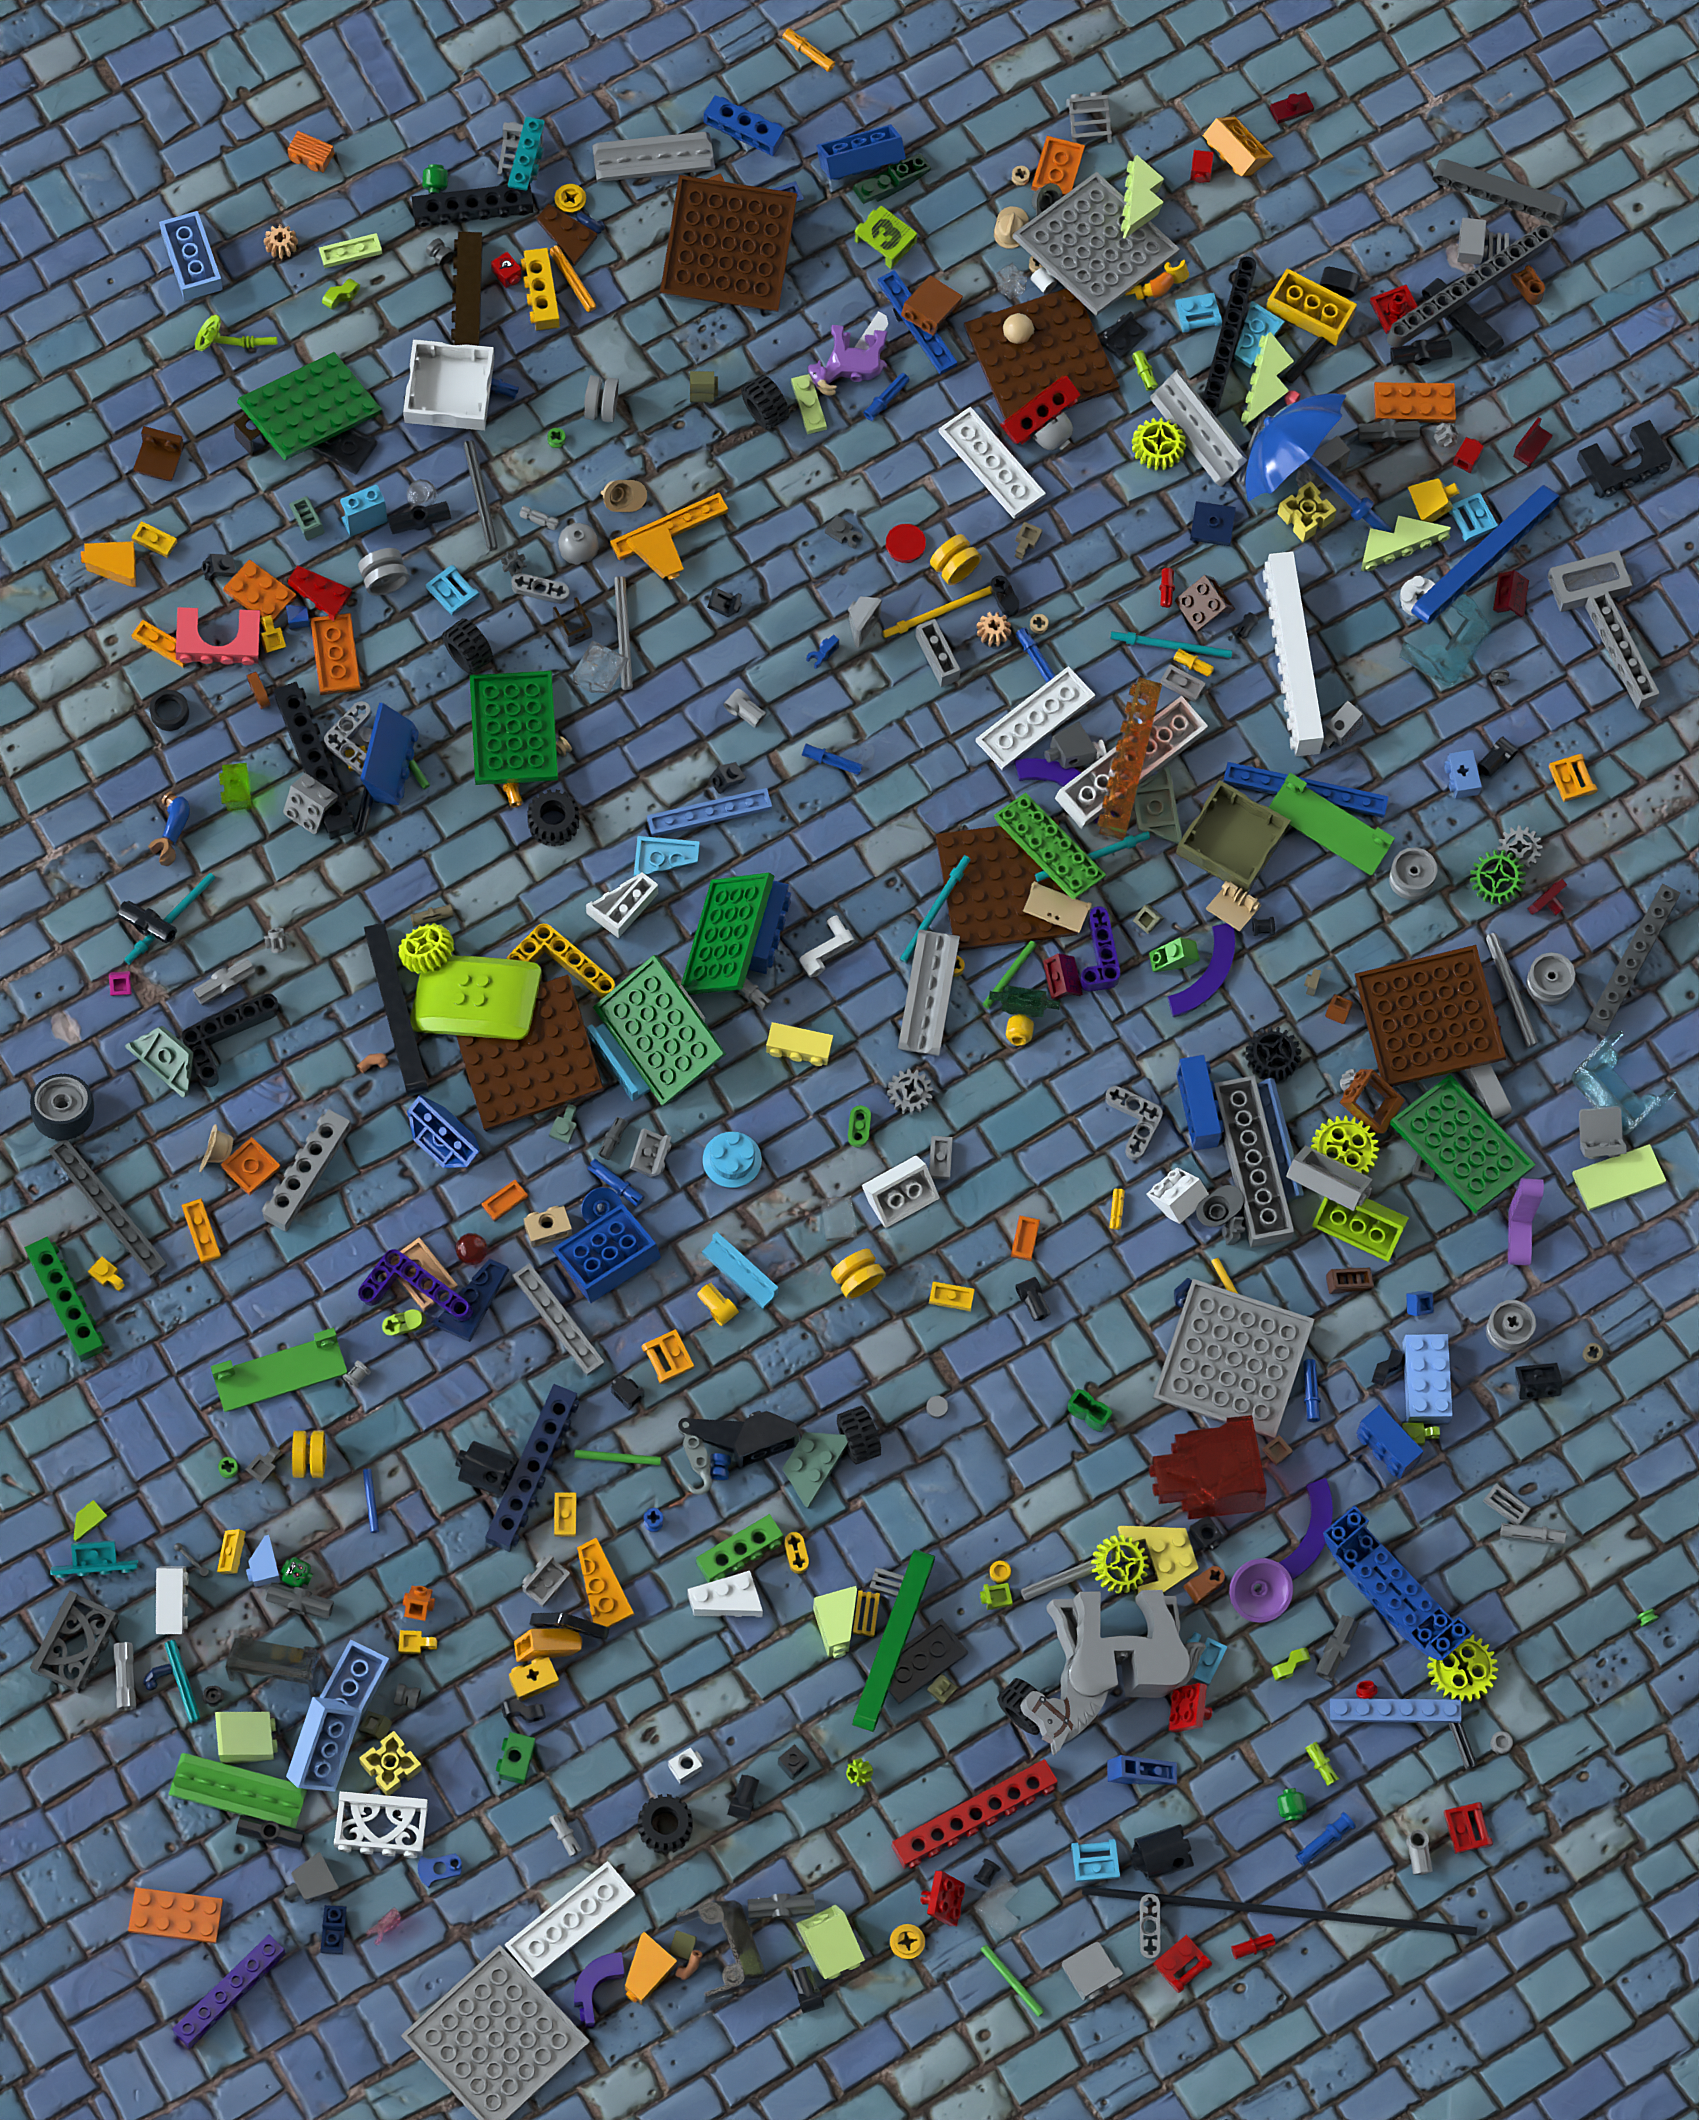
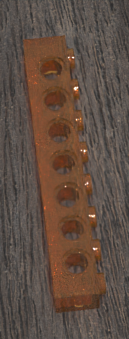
[1097,677,1162,840]

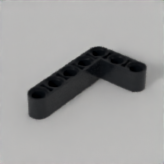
[182,994,279,1088]

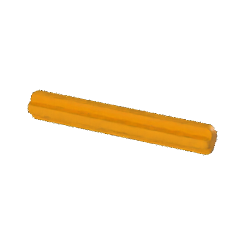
[550,245,596,312]

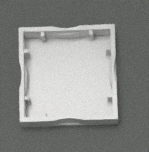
[403,340,494,431]

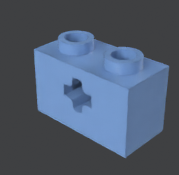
[1444,750,1482,799]

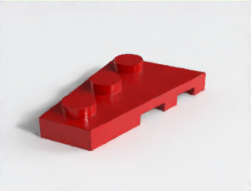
[288,565,352,622]

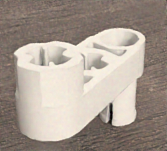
[799,915,855,978]

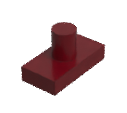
[1270,92,1314,124]
[1527,879,1567,916]

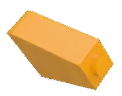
[626,524,684,580]
[81,541,136,587]
[514,1628,582,1662]
[625,1932,677,2005]

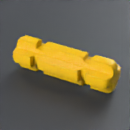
[1110,1188,1125,1230]

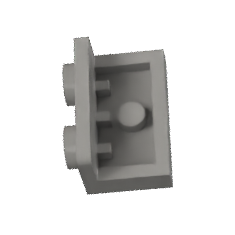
[629,1128,671,1178]
[522,1554,571,1607]

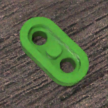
[848,1105,871,1148]

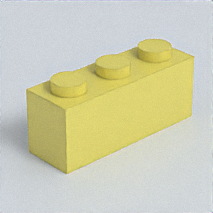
[766,1022,833,1066]

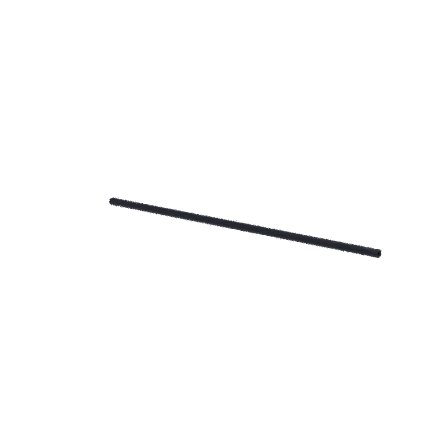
[1082,1886,1477,1936]

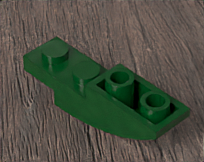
[853,153,931,204]

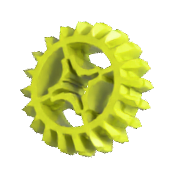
[1132,417,1186,470]
[398,923,454,974]
[1091,1535,1149,1594]

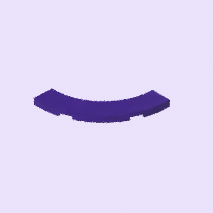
[1014,758,1115,824]
[1167,923,1235,1017]
[1279,1478,1333,1581]

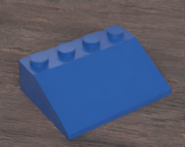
[360,703,419,805]
[552,1203,661,1303]

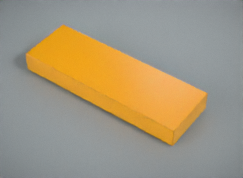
[131,620,186,668]
[181,1198,221,1264]

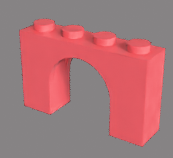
[176,607,260,665]

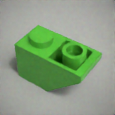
[1149,938,1200,972]

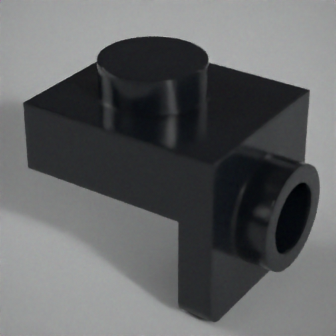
[202,554,236,581]
[707,588,742,617]
[709,762,746,794]

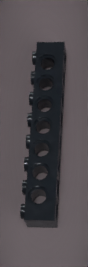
[273,681,355,840]

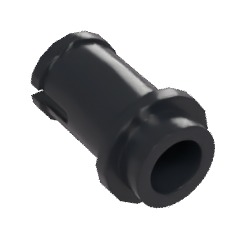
[1235,612,1259,639]

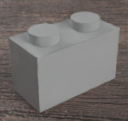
[1457,218,1489,265]

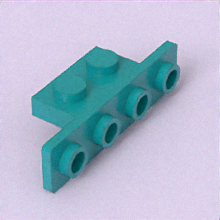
[508,117,545,191]
[50,1540,139,1578]

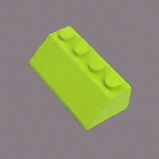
[1312,1197,1409,1262]

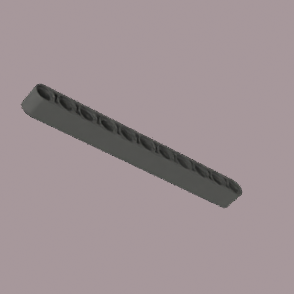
[1387,225,1554,347]

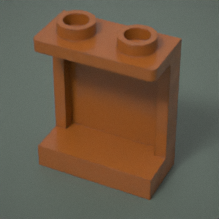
[901,275,963,336]

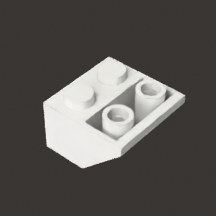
[1147,1168,1209,1224]

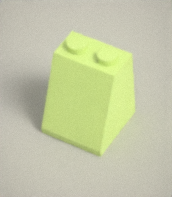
[813,1586,857,1658]
[215,1712,278,1765]
[796,1905,865,1980]

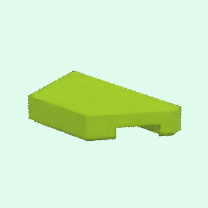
[73,1500,108,1543]

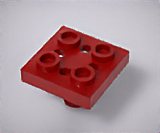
[1369,285,1418,334]
[1168,1683,1212,1733]
[920,1871,965,1927]

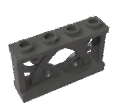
[30,1591,119,1694]

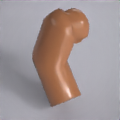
[357,1053,389,1073]
[675,1950,702,1980]

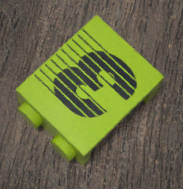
[855,206,917,269]

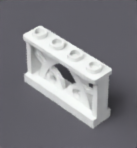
[334,1791,428,1858]

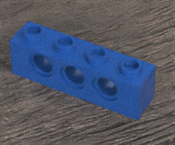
[704,95,785,156]

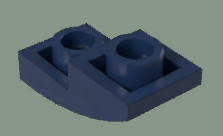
[320,1905,347,1955]

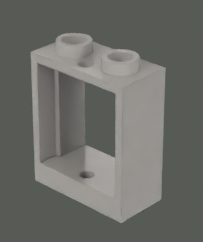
[1296,435,1350,488]

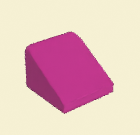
[109,971,132,996]

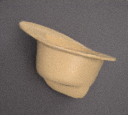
[994,206,1029,249]
[601,480,647,512]
[199,1124,233,1172]

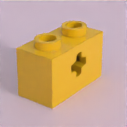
[509,1657,559,1701]

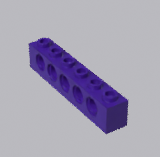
[172,1934,286,2049]

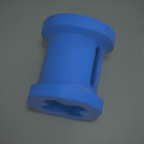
[644,1508,663,1532]

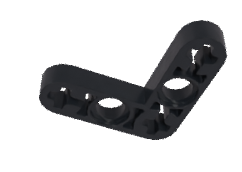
[529,1612,610,1640]

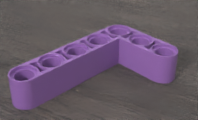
[1508,1178,1544,1266]

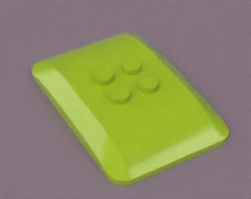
[410,955,542,1040]

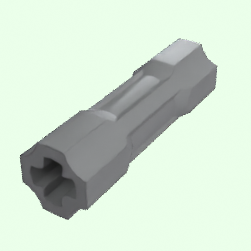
[114,1642,136,1711]

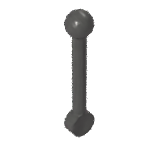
[174,1543,208,1577]

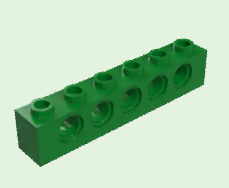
[24,1236,105,1362]

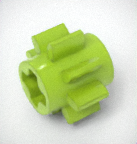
[846,1758,873,1787]

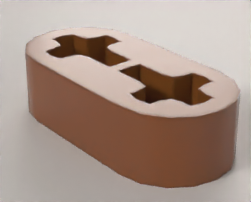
[246,672,271,710]

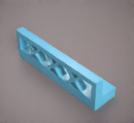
[587,1023,650,1102]
[702,1231,778,1310]

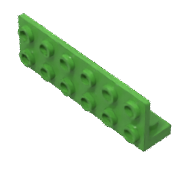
[1268,773,1395,876]
[210,1327,347,1412]

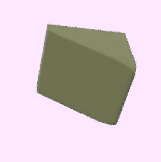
[1132,904,1164,934]
[359,1711,392,1740]
[669,1930,697,1961]

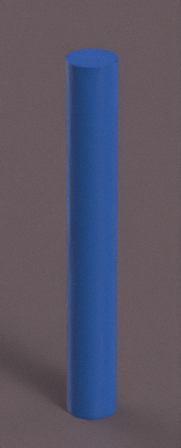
[363,1469,379,1533]

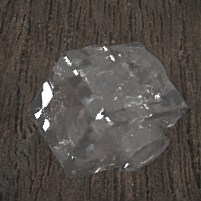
[996,263,1027,299]

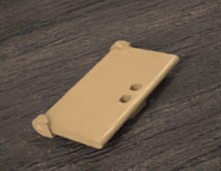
[1023,881,1092,933]

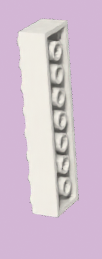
[1055,696,1208,829]

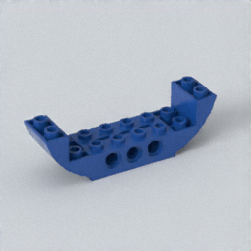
[1323,1505,1474,1660]

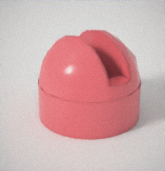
[1284,390,1301,405]

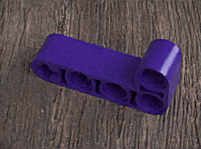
[1080,906,1120,992]

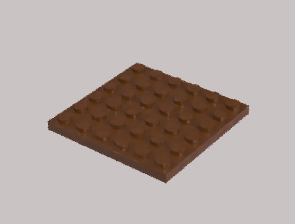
[660,175,798,312]
[964,288,1120,422]
[935,818,1078,951]
[1354,945,1506,1087]
[456,974,604,1131]

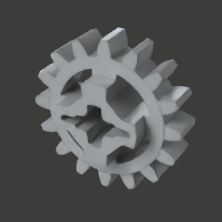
[1497,826,1543,871]
[887,1069,933,1115]

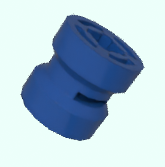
[710,1453,731,1480]

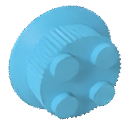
[703,1132,762,1188]

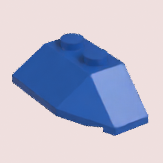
[407,1095,480,1168]

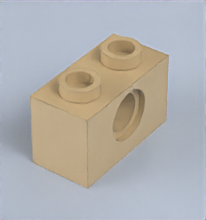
[524,1206,572,1248]

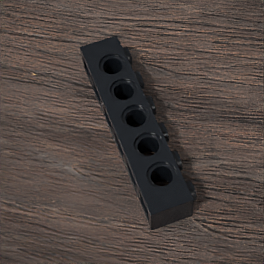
[411,182,534,227]

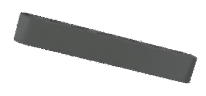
[1432,159,1568,223]

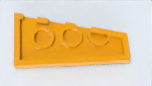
[577,1538,635,1628]

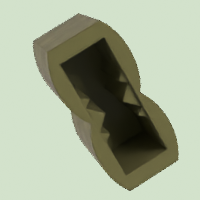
[690,371,718,403]

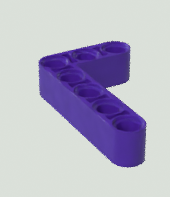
[358,1249,473,1321]

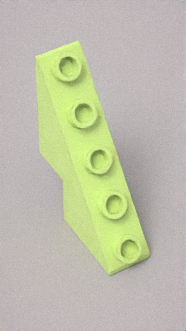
[1121,155,1164,239]
[1241,332,1294,427]
[1361,516,1451,571]

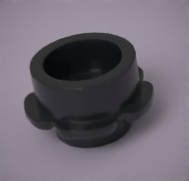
[202,1686,224,1707]

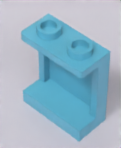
[340,485,387,537]

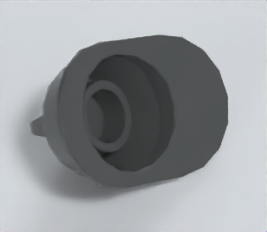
[1032,183,1062,216]
[1196,1185,1244,1227]

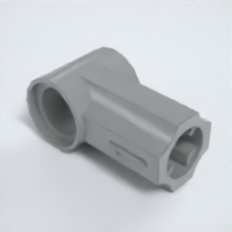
[723,689,766,728]
[1406,1829,1433,1875]

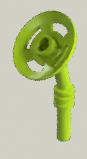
[195,315,278,351]

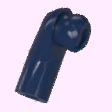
[576,212,605,234]
[1174,1278,1192,1308]
[143,1663,172,1691]

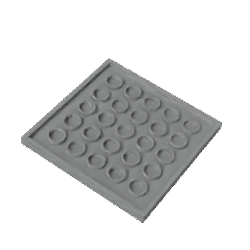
[1013,172,1180,316]
[1153,1279,1314,1439]
[401,1945,590,2120]

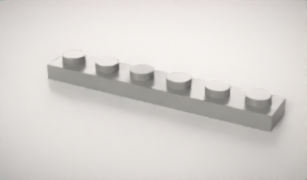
[512,1263,604,1376]

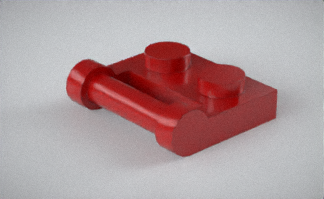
[1443,1802,1493,1854]
[1153,1934,1212,1993]

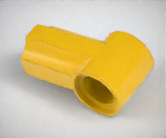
[697,1283,739,1326]

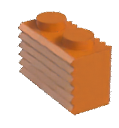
[287,131,335,173]

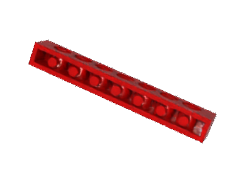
[891,1759,1058,1869]

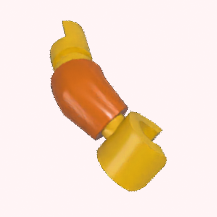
[1125,260,1189,300]

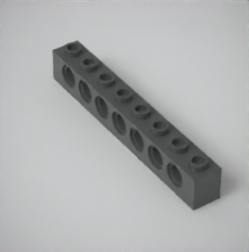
[1586,883,1680,1036]

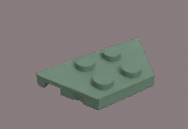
[1131,766,1182,844]
[125,1026,193,1098]
[782,1432,849,1508]

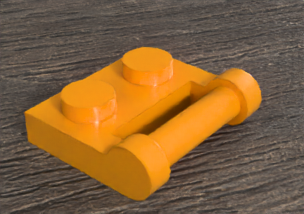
[1548,754,1598,802]
[641,1329,694,1384]

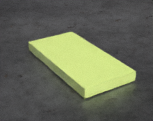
[1572,1144,1666,1211]

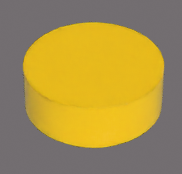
[989,1561,1011,1583]

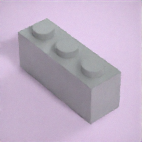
[915,619,961,687]

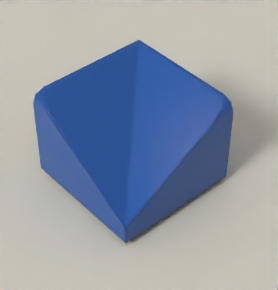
[286,605,310,629]
[1406,1291,1434,1316]

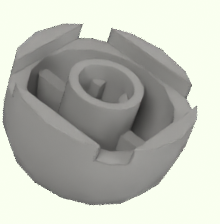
[1033,412,1073,450]
[558,523,599,565]

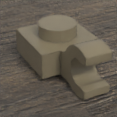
[1015,522,1043,560]

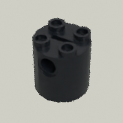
[455,1441,518,1496]
[1130,1824,1194,1881]

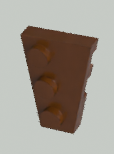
[537,203,597,266]

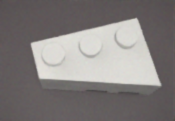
[156,1566,189,1634]
[688,1571,763,1617]

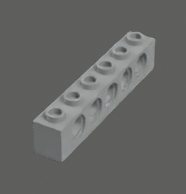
[1585,590,1660,710]
[262,1109,351,1232]

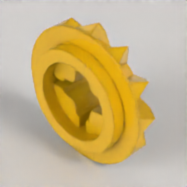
[554,184,586,214]
[890,1924,925,1960]

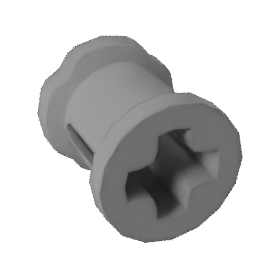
[343,1360,371,1389]

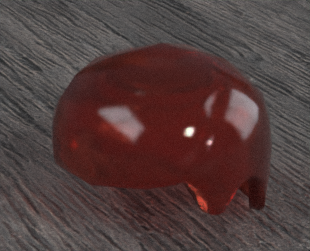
[455,1233,488,1265]

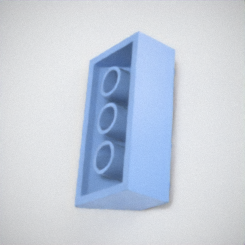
[286,1697,362,1792]

